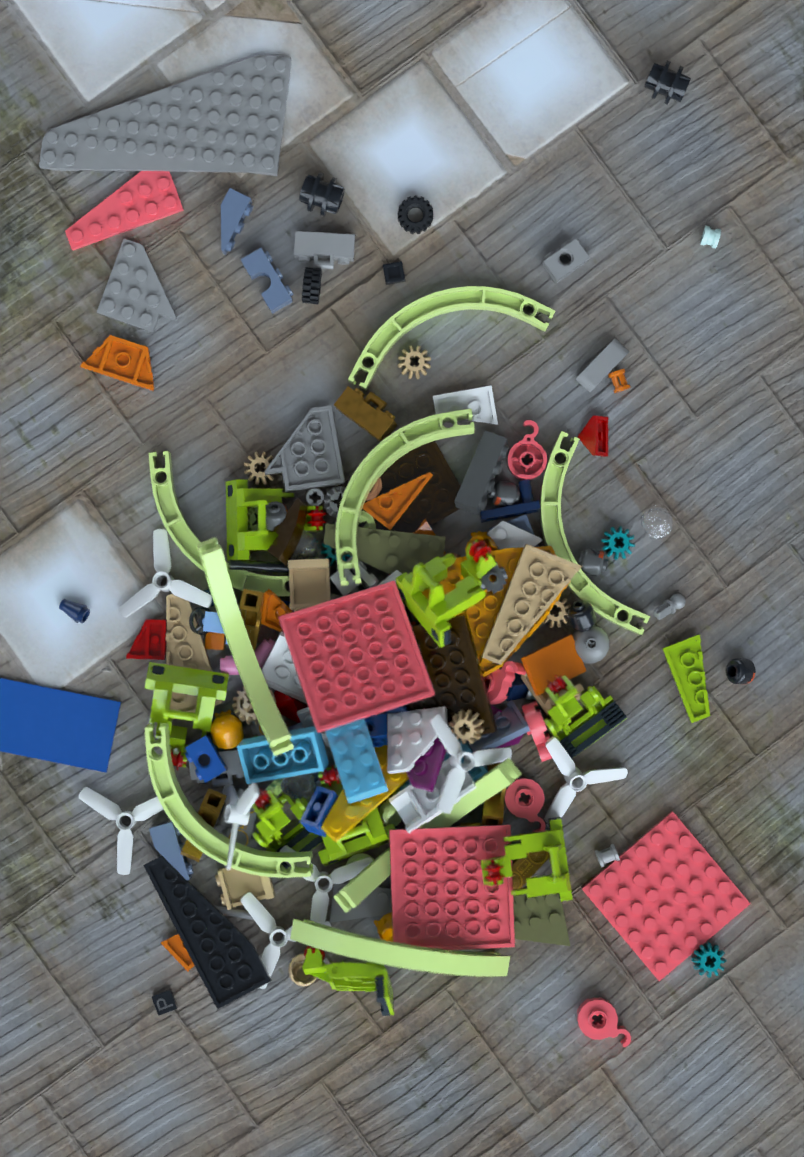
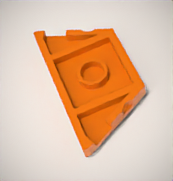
[80,335,155,391]

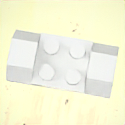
[389,758,476,833]

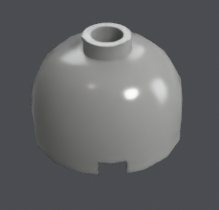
[572,625,609,664]

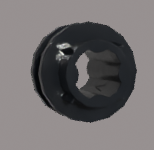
[644,60,691,105]
[299,172,345,216]

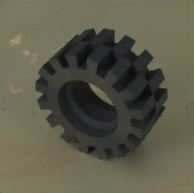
[398,195,433,234]
[302,267,322,304]

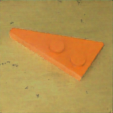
[362,472,433,530]
[261,589,293,632]

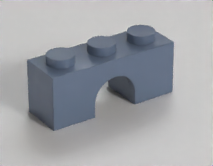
[241,248,293,314]

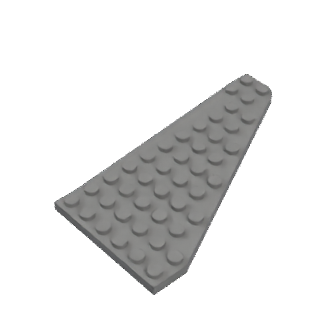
[39,54,292,176]

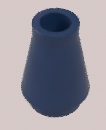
[59,599,90,624]

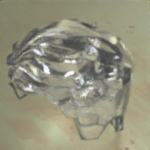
[641,505,673,540]
[292,530,322,560]
[281,773,316,800]

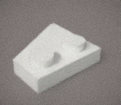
[488,521,543,549]
[346,557,379,589]

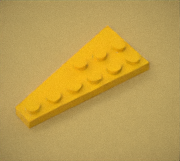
[322,745,409,843]

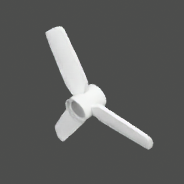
[119,529,212,618]
[430,714,512,814]
[544,736,628,824]
[222,783,259,870]
[79,787,164,875]
[280,845,373,925]
[240,892,331,989]

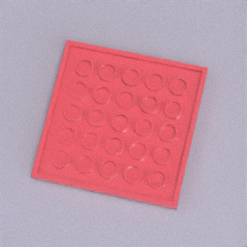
[279,580,435,733]
[581,811,751,981]
[389,824,515,950]

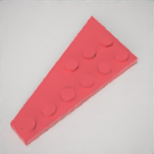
[65,171,184,251]

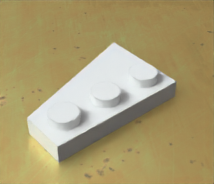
[433,385,498,425]

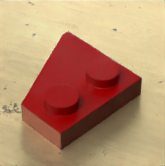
[126,619,167,660]

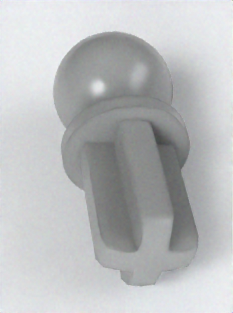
[654,594,686,620]

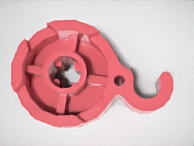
[507,420,547,480]
[483,661,526,705]
[521,701,552,762]
[504,777,546,832]
[577,997,631,1048]

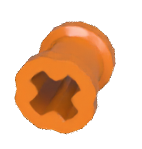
[608,369,631,394]

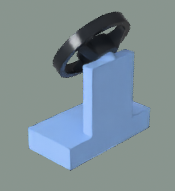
[189,605,239,644]

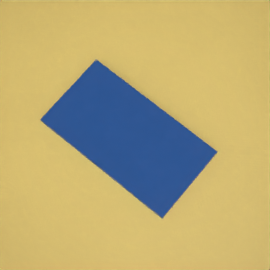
[0,678,121,773]

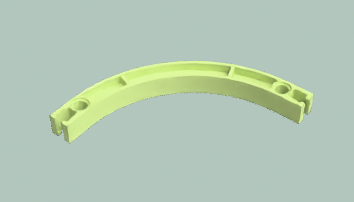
[348,286,555,390]
[335,409,475,586]
[540,431,650,635]
[149,451,290,597]
[197,537,294,756]
[145,723,313,878]
[333,758,522,913]
[290,919,510,976]

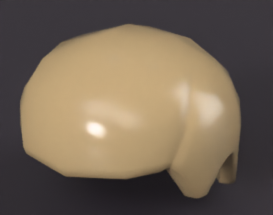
[288,954,317,987]

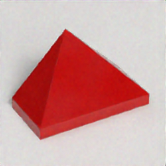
[578,415,608,457]
[274,690,308,723]

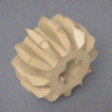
[398,346,431,379]
[244,451,274,485]
[542,598,571,628]
[449,709,484,744]

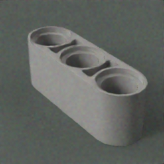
[575,338,629,393]

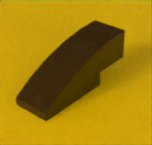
[267,498,307,565]

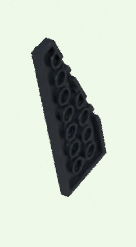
[143,856,272,1010]

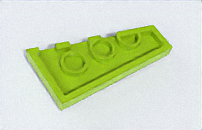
[662,634,710,723]

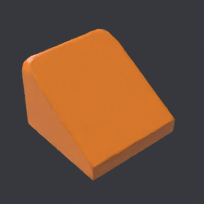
[205,632,225,650]

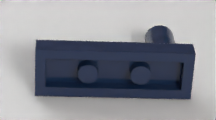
[480,480,540,523]

